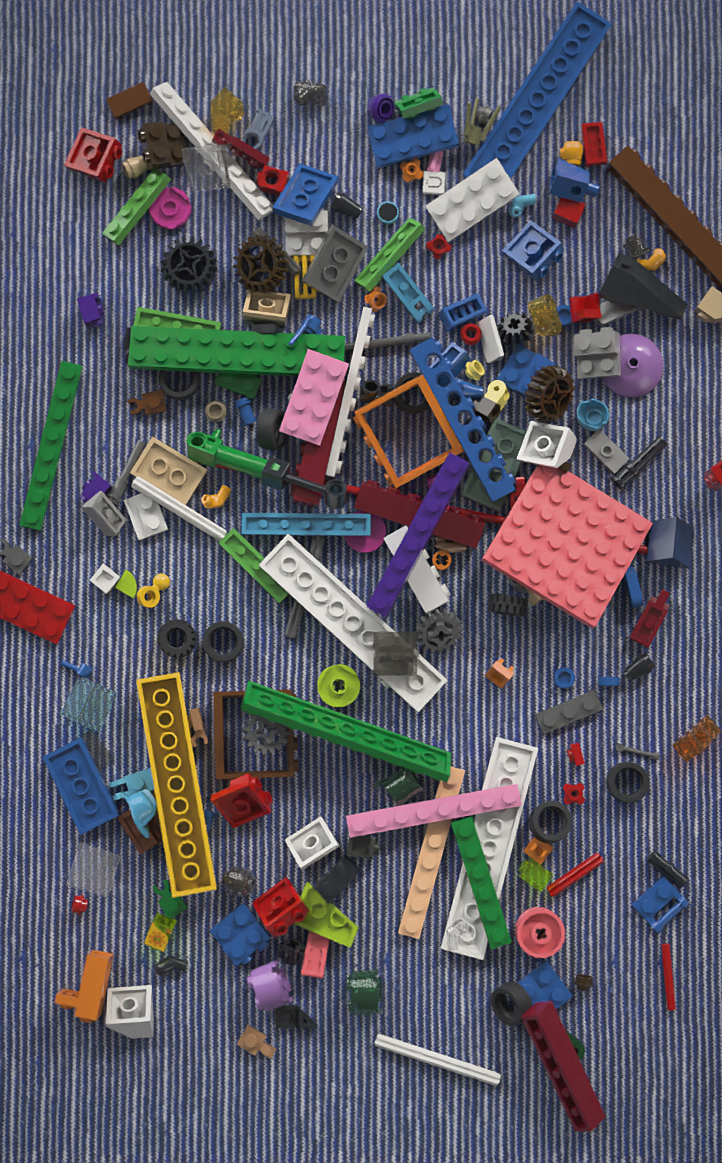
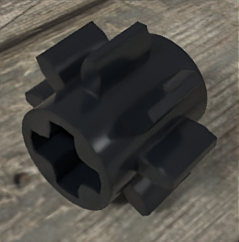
[278,938,305,966]

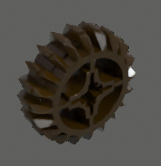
[232,235,290,293]
[523,365,576,424]

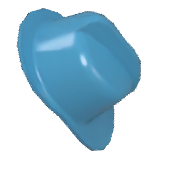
[124,789,157,838]

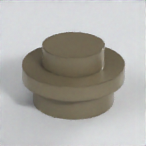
[205,401,227,422]

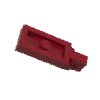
[211,129,270,169]
[629,589,670,649]

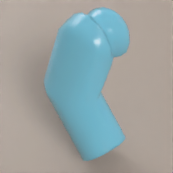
[508,194,536,218]

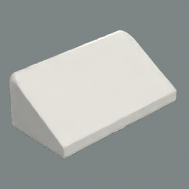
[477,315,504,363]

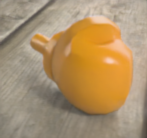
[559,141,583,166]

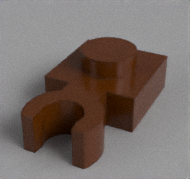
[128,390,167,416]

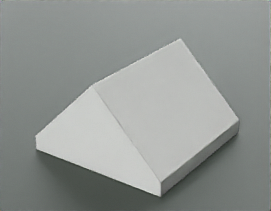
[285,817,339,870]

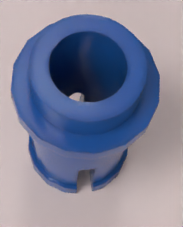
[235,397,257,426]

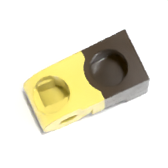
[473,380,510,424]

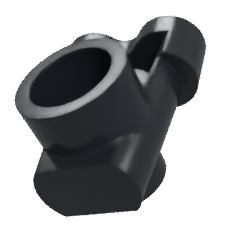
[359,380,392,407]

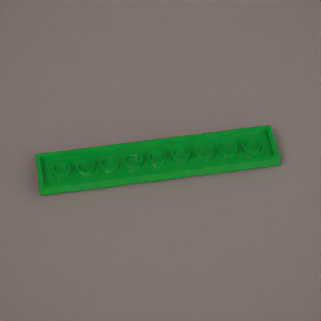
[128,326,345,377]
[241,680,451,783]

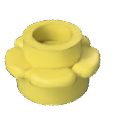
[465,360,485,381]

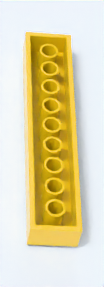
[136,672,216,897]

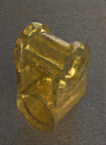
[528,294,562,336]

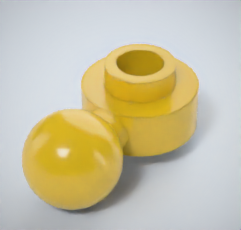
[137,574,170,608]

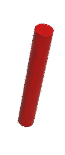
[661,943,676,1010]

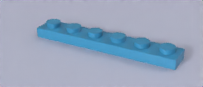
[242,513,371,536]

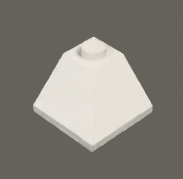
[517,421,577,468]
[106,985,154,1038]

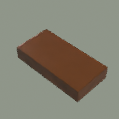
[106,81,154,119]

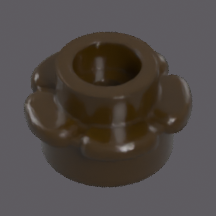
[573,974,594,991]

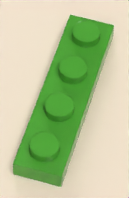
[102,169,171,245]
[354,218,425,292]
[134,307,222,330]
[219,528,289,604]

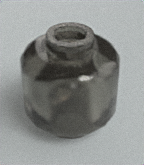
[222,866,256,897]

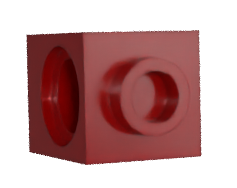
[256,165,289,196]

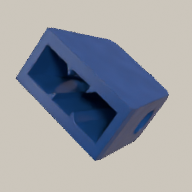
[549,158,599,202]

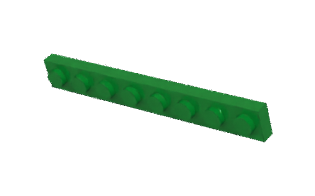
[19,361,83,531]

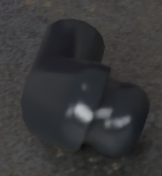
[155,956,188,976]

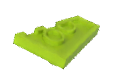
[294,882,359,948]

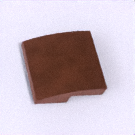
[117,794,163,854]

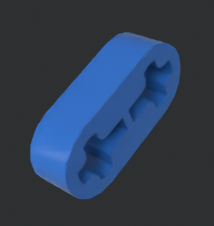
[623,566,644,608]

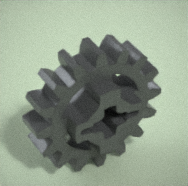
[415,608,463,654]
[242,715,290,757]

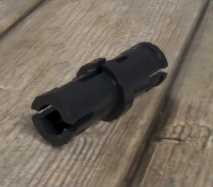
[646,850,689,889]

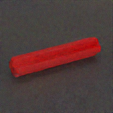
[546,853,604,897]

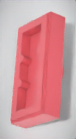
[301,931,330,979]

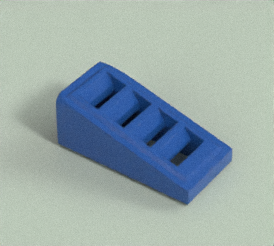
[438,293,487,332]

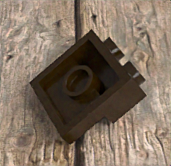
[138,121,190,170]

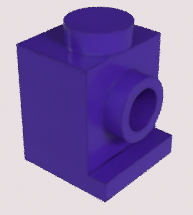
[77,293,105,328]
[80,471,112,503]

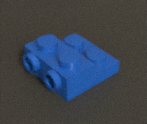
[502,220,564,281]
[496,344,556,398]
[210,903,271,966]
[516,960,573,1009]

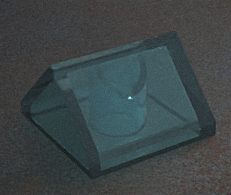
[60,675,118,732]

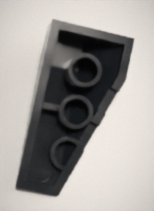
[598,253,688,320]

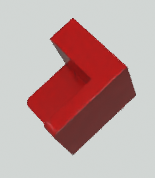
[552,197,586,229]
[569,293,602,323]

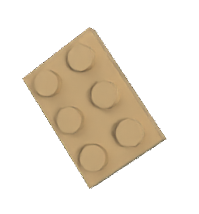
[130,436,208,505]

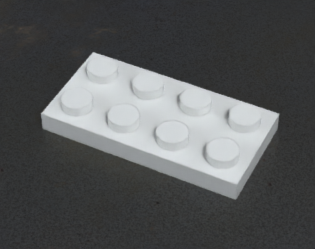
[426,158,520,242]

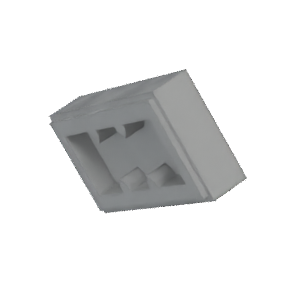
[583,429,629,474]

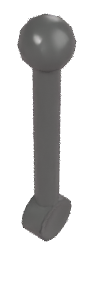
[615,743,660,760]

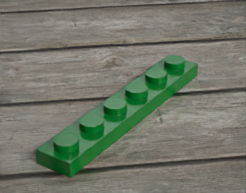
[451,816,512,949]

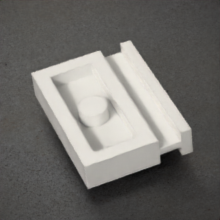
[124,493,168,541]

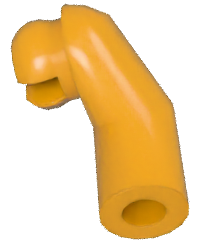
[637,248,666,271]
[201,485,232,509]

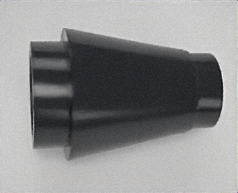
[330,192,363,219]
[622,652,656,682]

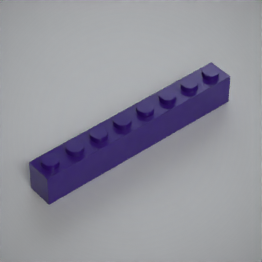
[366,452,470,617]

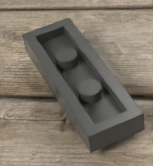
[534,690,603,734]

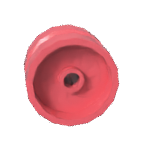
[515,907,565,958]

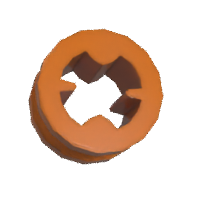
[432,550,451,570]

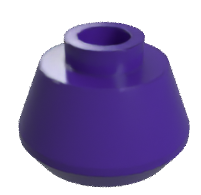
[367,93,395,123]

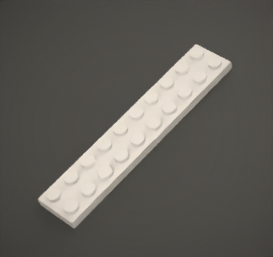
[259,534,447,712]
[441,737,538,960]

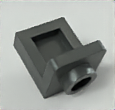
[347,835,379,859]

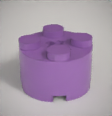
[247,960,293,1012]

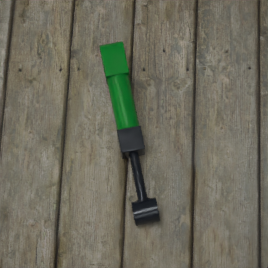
[186,429,347,509]

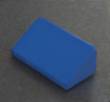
[429,342,471,387]

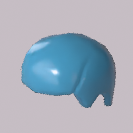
[576,398,609,431]

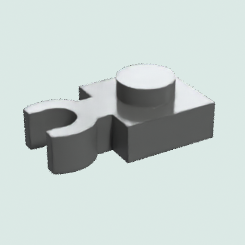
[0,539,34,575]

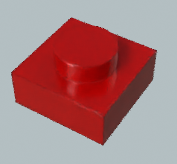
[566,742,585,766]

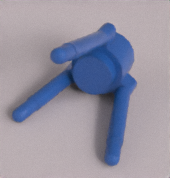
[289,314,323,346]

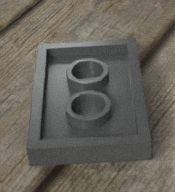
[301,225,368,303]

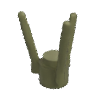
[463,97,501,146]

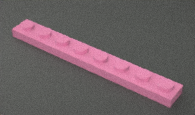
[346,784,522,838]

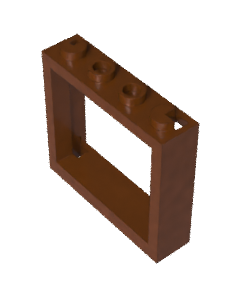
[213,689,299,779]

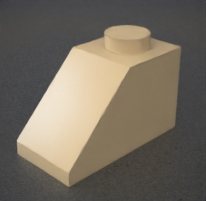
[694,287,722,323]

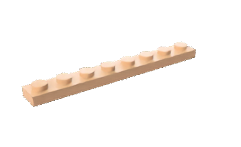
[398,767,465,939]

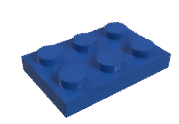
[273,164,338,226]

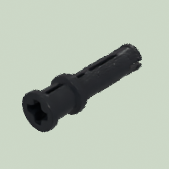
[610,436,667,491]

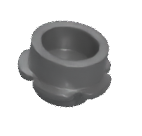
[476,105,494,125]

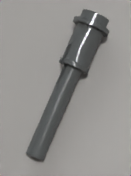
[106,440,145,505]

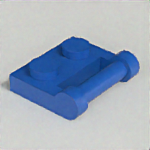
[631,876,690,934]

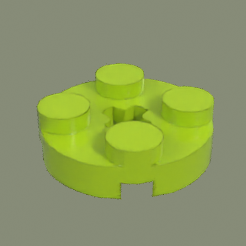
[317,664,360,707]

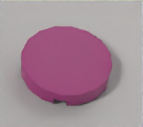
[149,187,191,230]
[344,510,386,553]

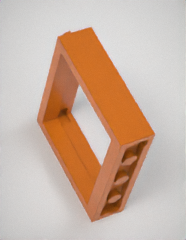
[353,374,464,488]

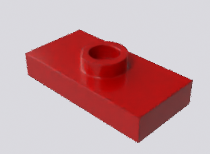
[581,122,607,167]

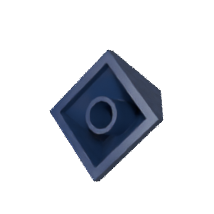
[646,517,693,569]

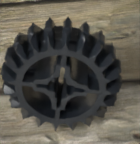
[160,237,218,294]

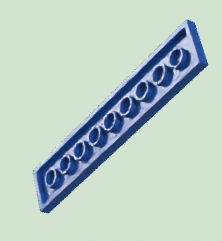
[462,2,612,179]

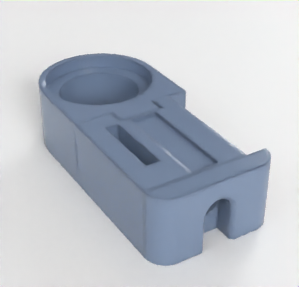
[242,109,274,150]

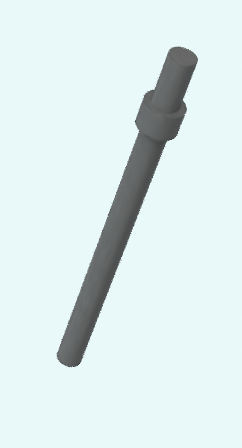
[345,332,431,352]

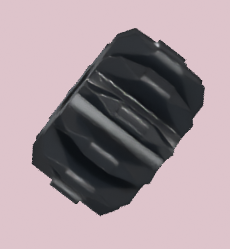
[497,311,534,348]

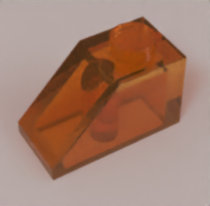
[672,714,721,762]

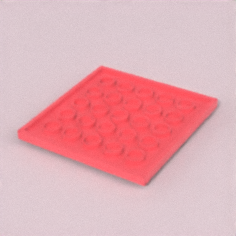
[481,465,653,629]

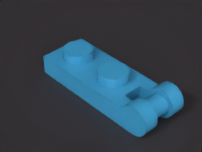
[381,263,434,323]

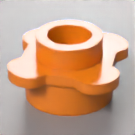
[400,159,423,182]
[364,286,387,312]

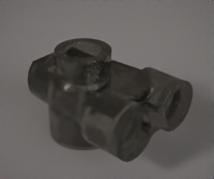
[293,80,328,106]

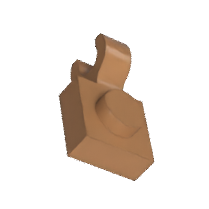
[187,708,208,747]
[237,1024,277,1058]

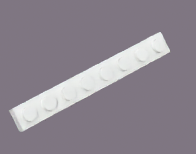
[150,82,273,220]
[326,307,375,478]

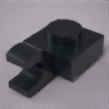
[245,320,283,334]

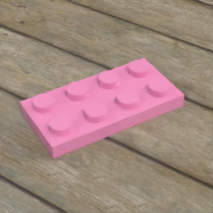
[279,349,349,446]

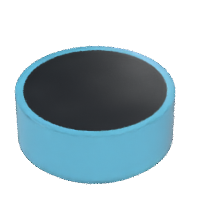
[377,202,399,224]

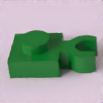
[153,878,188,920]

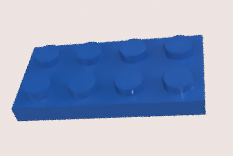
[367,104,459,169]
[42,737,120,835]

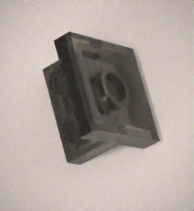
[373,632,419,676]

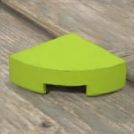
[115,570,137,599]

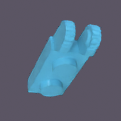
[108,768,155,801]

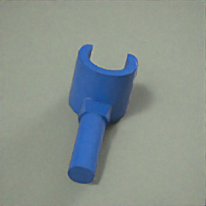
[61,661,92,677]

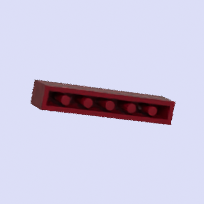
[290,381,346,509]
[354,479,485,549]
[521,1001,606,1132]

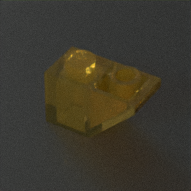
[210,87,245,136]

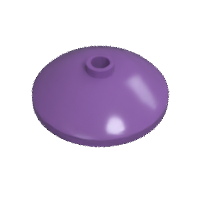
[602,334,663,398]

